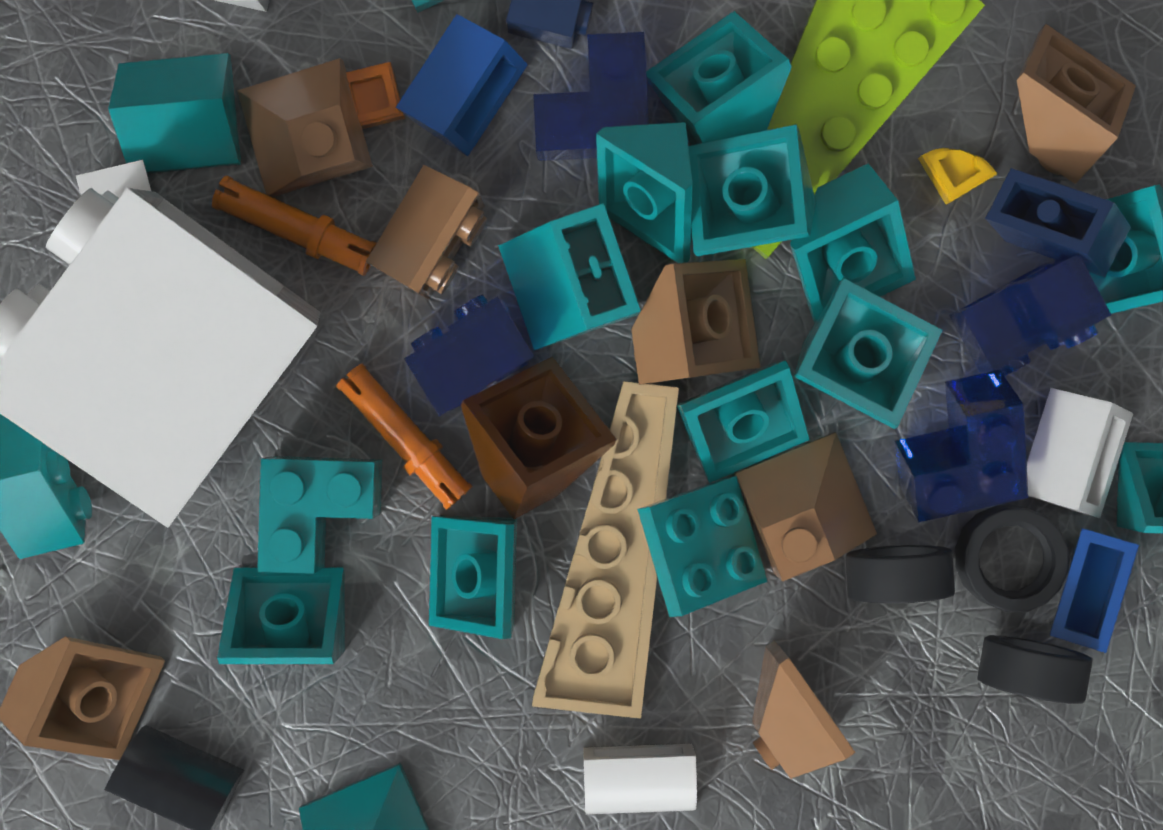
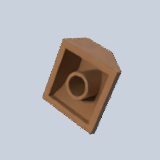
[1017,24,1136,184]
[237,58,373,197]
[631,259,761,385]
[734,432,877,581]
[0,636,165,760]
[752,640,856,779]

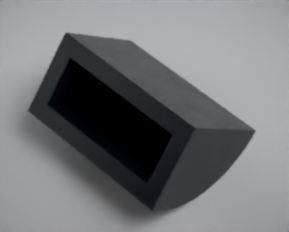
[104,725,245,830]

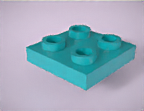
[637,476,768,617]

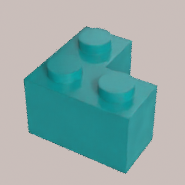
[0,414,92,559]
[257,456,383,574]

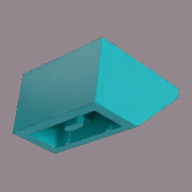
[498,203,641,351]

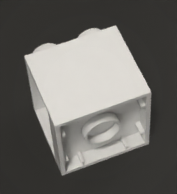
[0,188,320,528]

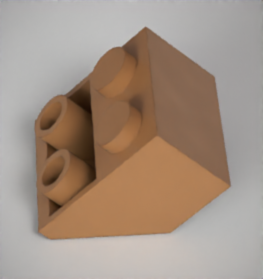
[366,165,487,300]

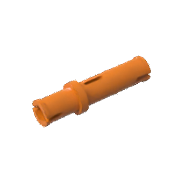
[212,175,376,276]
[336,363,473,510]

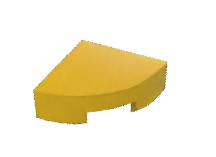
[918,148,997,205]

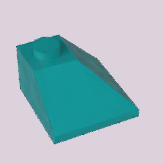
[644,11,792,145]
[790,163,916,323]
[1064,184,1163,321]
[299,763,429,830]

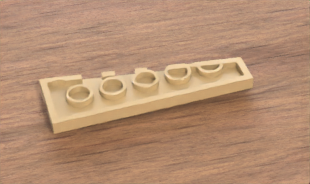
[532,381,679,719]

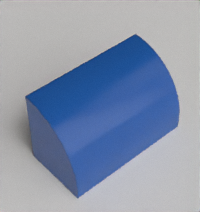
[396,14,528,156]
[1049,528,1139,653]

